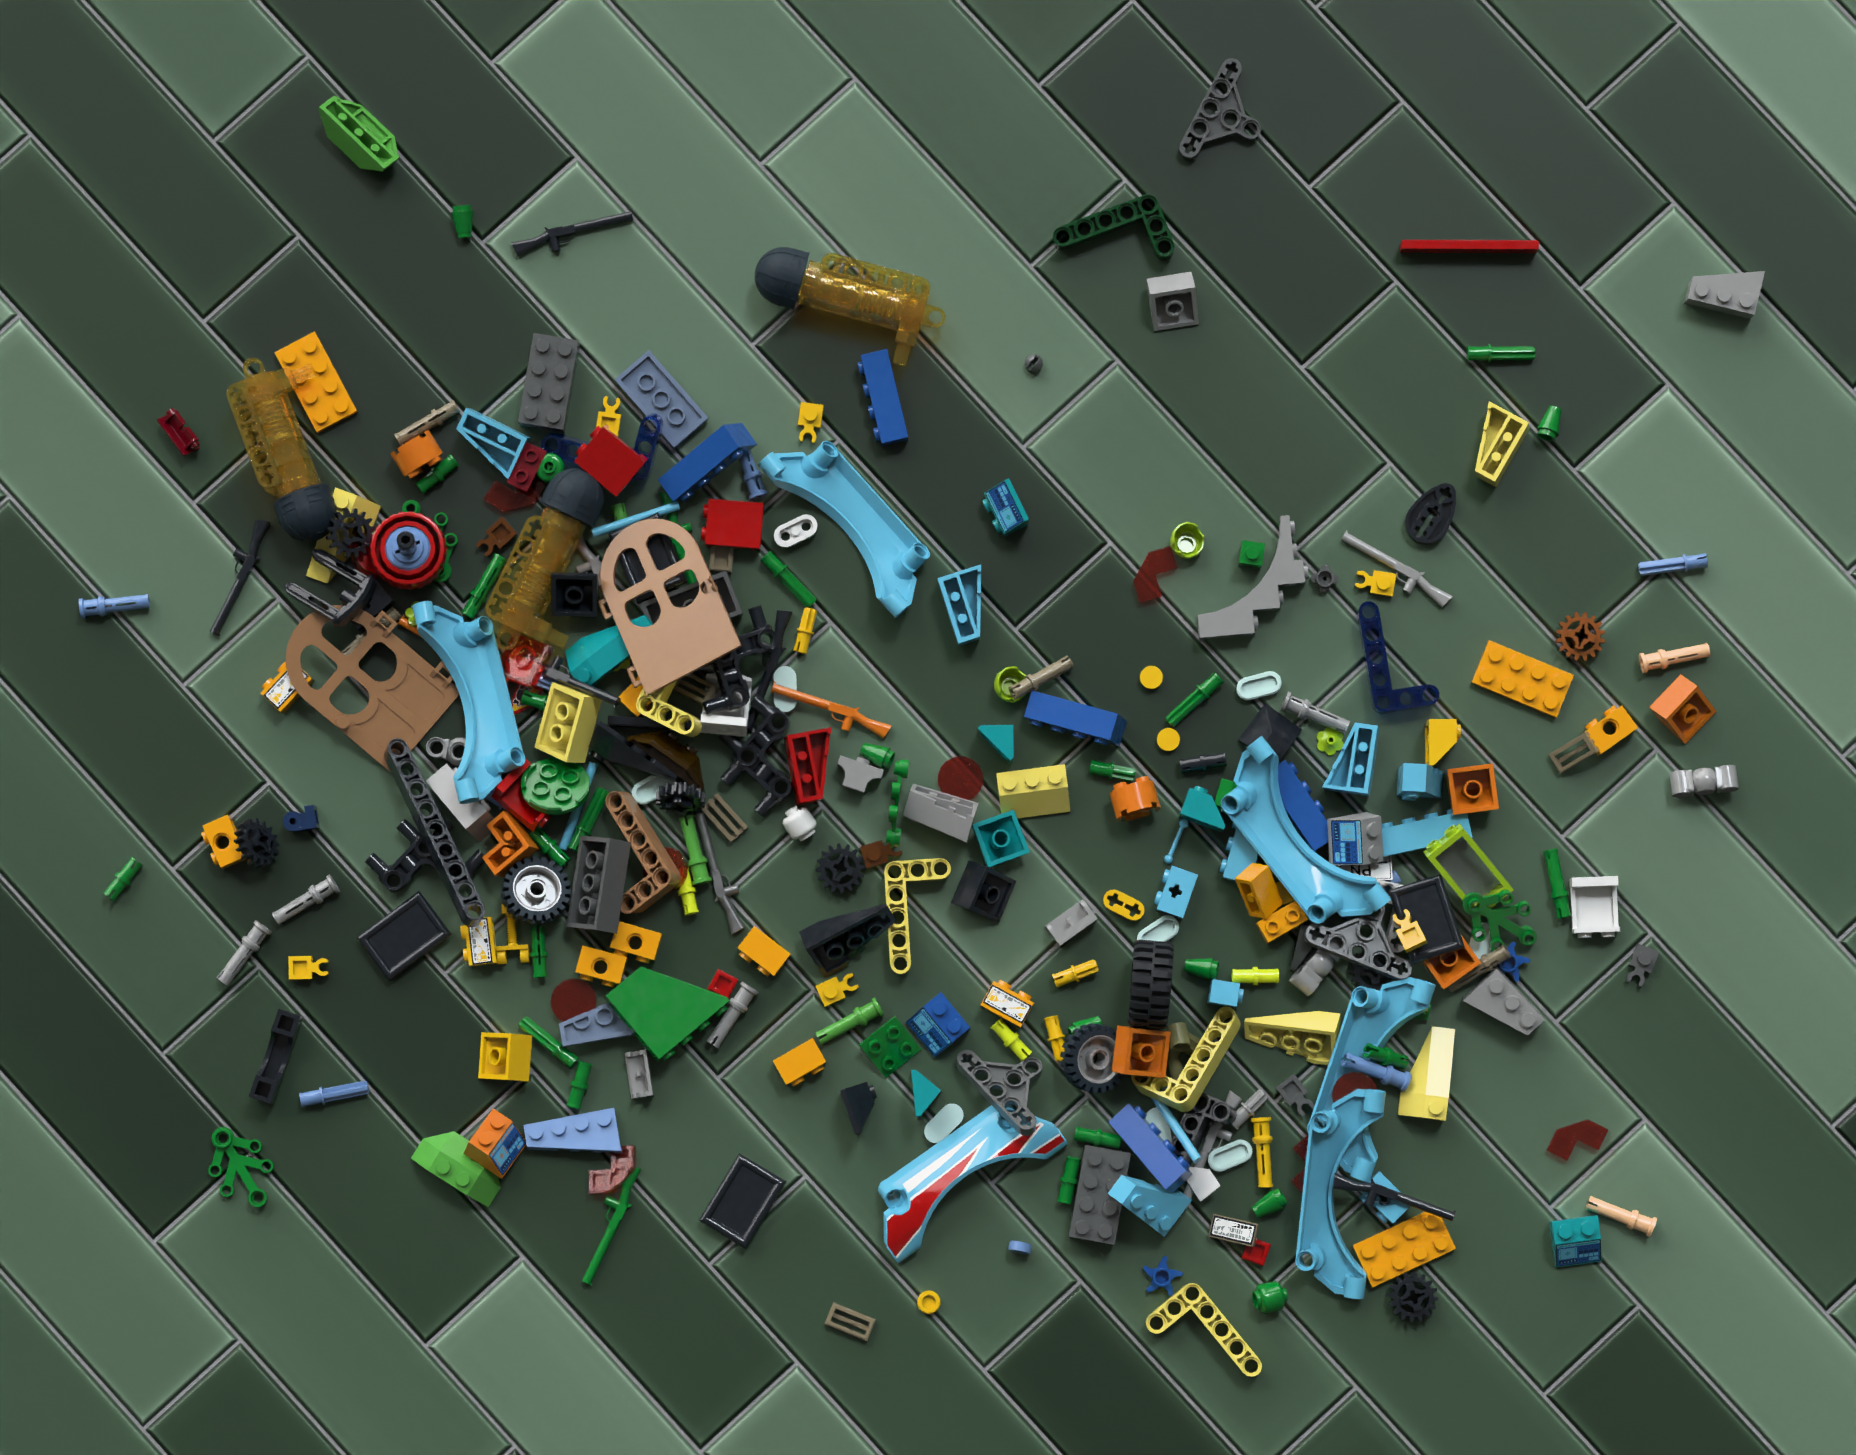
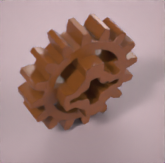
[1555,612,1605,662]

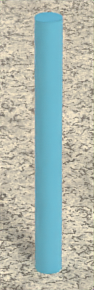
[591,501,680,538]
[559,761,598,851]
[1151,1098,1202,1163]

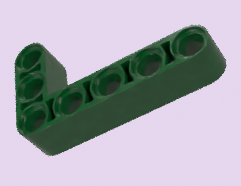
[1052,194,1175,260]

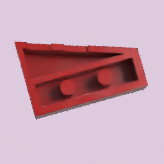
[783,727,832,806]

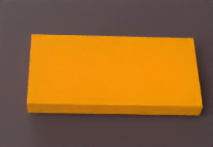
[274,331,358,433]
[1471,640,1574,718]
[1352,1212,1456,1288]

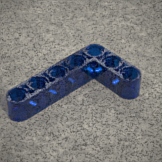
[541,413,663,480]
[1357,601,1440,714]

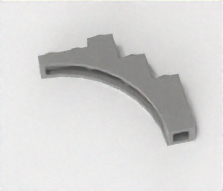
[1197,515,1309,640]

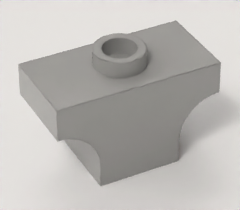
[838,755,884,794]

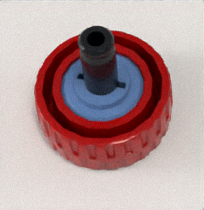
[370,511,447,590]

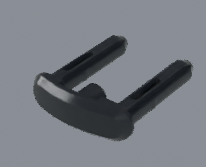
[284,549,375,628]

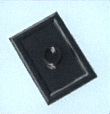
[608,512,688,604]
[1388,874,1465,964]
[356,891,452,981]
[699,1153,787,1249]

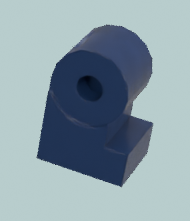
[283,805,320,832]

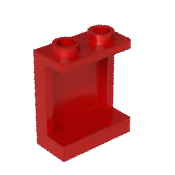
[574,424,648,497]
[701,499,764,551]
[491,758,551,832]

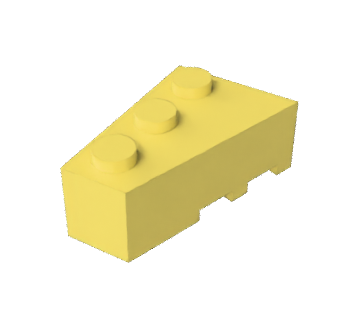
[1475,401,1530,487]

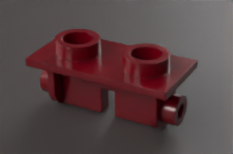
[157,408,200,456]
[507,442,547,492]

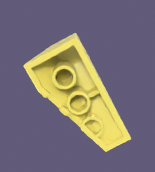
[306,488,381,584]
[1398,1026,1455,1121]

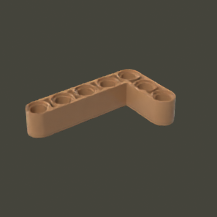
[606,791,681,914]

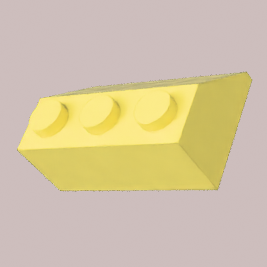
[534,682,602,763]
[996,764,1070,819]

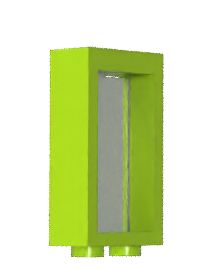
[1424,823,1514,917]

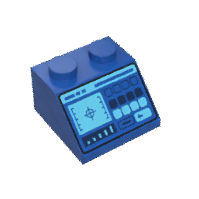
[906,992,970,1057]

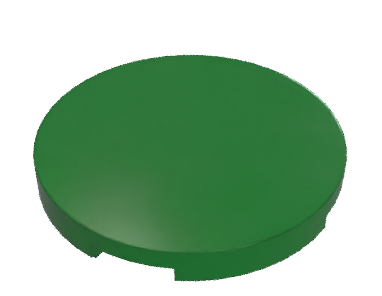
[521,756,590,815]

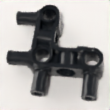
[702,605,778,714]
[719,694,793,817]
[365,818,485,892]

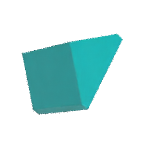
[977,725,1014,764]
[972,809,1030,867]
[911,1070,941,1117]

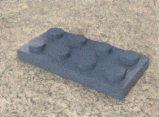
[614,350,709,449]

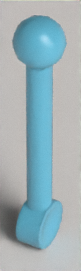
[1164,819,1188,864]

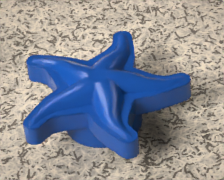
[1491,942,1530,982]
[1143,1255,1183,1296]

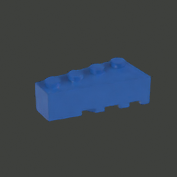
[658,423,757,502]
[1024,691,1127,747]

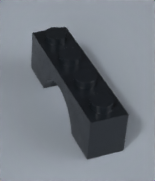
[248,1009,304,1104]

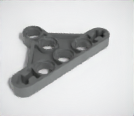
[1179,58,1261,160]
[1304,906,1412,981]
[956,1050,1042,1136]

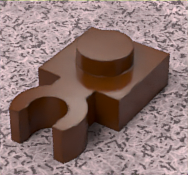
[476,517,518,557]
[860,840,903,869]

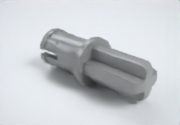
[1232,1089,1268,1130]

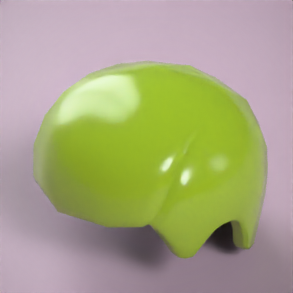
[1170,522,1204,559]
[994,666,1026,703]

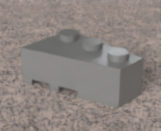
[1684,271,1765,319]
[426,763,494,843]
[903,784,979,842]
[1463,966,1545,1036]

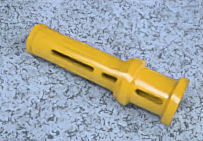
[1251,1117,1273,1188]

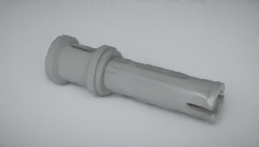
[1280,691,1350,734]
[272,874,340,925]
[217,920,272,986]
[706,981,759,1049]

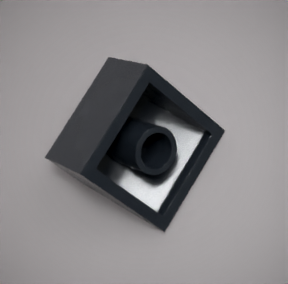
[951,860,1016,923]

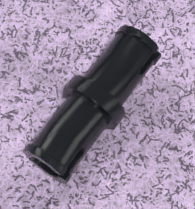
[1179,752,1227,774]

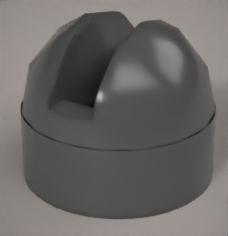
[1025,354,1043,373]

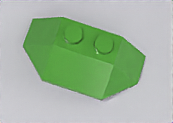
[318,96,399,171]
[411,1131,501,1207]

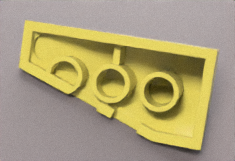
[1244,1011,1341,1065]

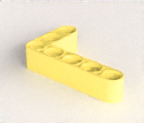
[636,681,702,737]
[884,858,951,975]
[1131,1006,1241,1112]
[1145,1283,1262,1377]

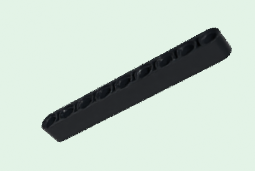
[384,738,486,928]

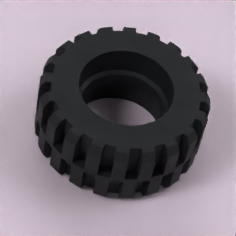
[1128,940,1174,1030]

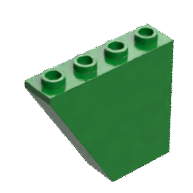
[604,966,730,1062]

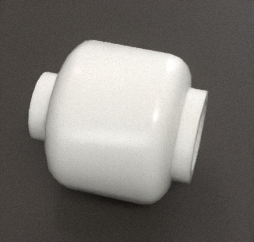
[782,806,817,841]

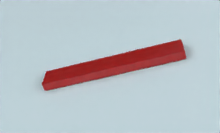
[1400,240,1539,253]

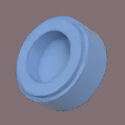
[1008,1241,1032,1255]

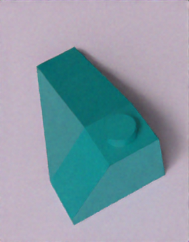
[565,615,653,687]

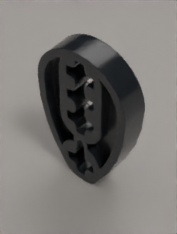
[1404,483,1456,545]

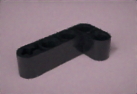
[1171,1093,1237,1169]

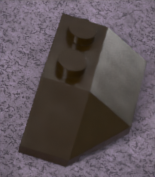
[627,731,705,792]

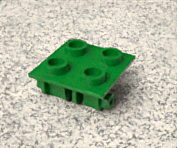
[859,1016,921,1078]

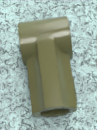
[1166,1022,1201,1056]

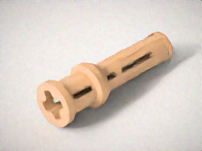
[1639,643,1710,674]
[1585,1196,1657,1237]

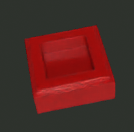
[708,969,738,999]
[1241,1239,1271,1266]

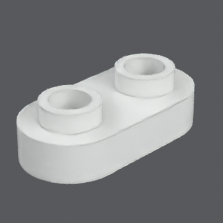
[774,514,818,548]

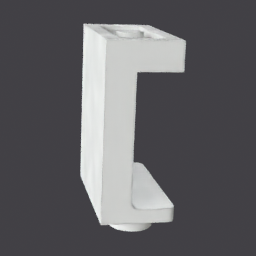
[700,673,752,737]
[1569,876,1620,938]

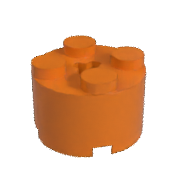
[390,430,443,479]
[1109,776,1161,821]

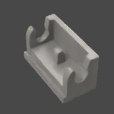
[1045,899,1097,946]
[624,1049,654,1099]

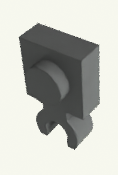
[1626,943,1659,987]
[1275,1074,1314,1116]

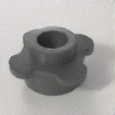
[1311,565,1338,592]

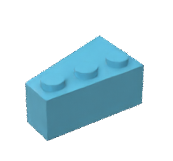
[456,408,531,479]
[937,565,981,646]
[1322,723,1380,796]
[1396,763,1443,801]
[1108,1175,1192,1237]

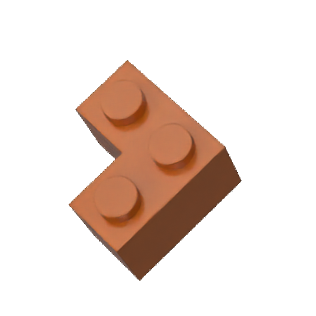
[482,811,539,878]

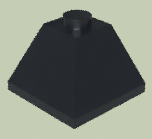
[551,573,599,617]
[1238,703,1302,761]
[840,1082,877,1135]

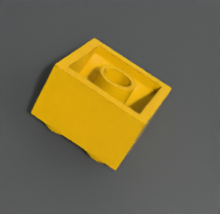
[1425,719,1461,766]
[478,1032,532,1081]

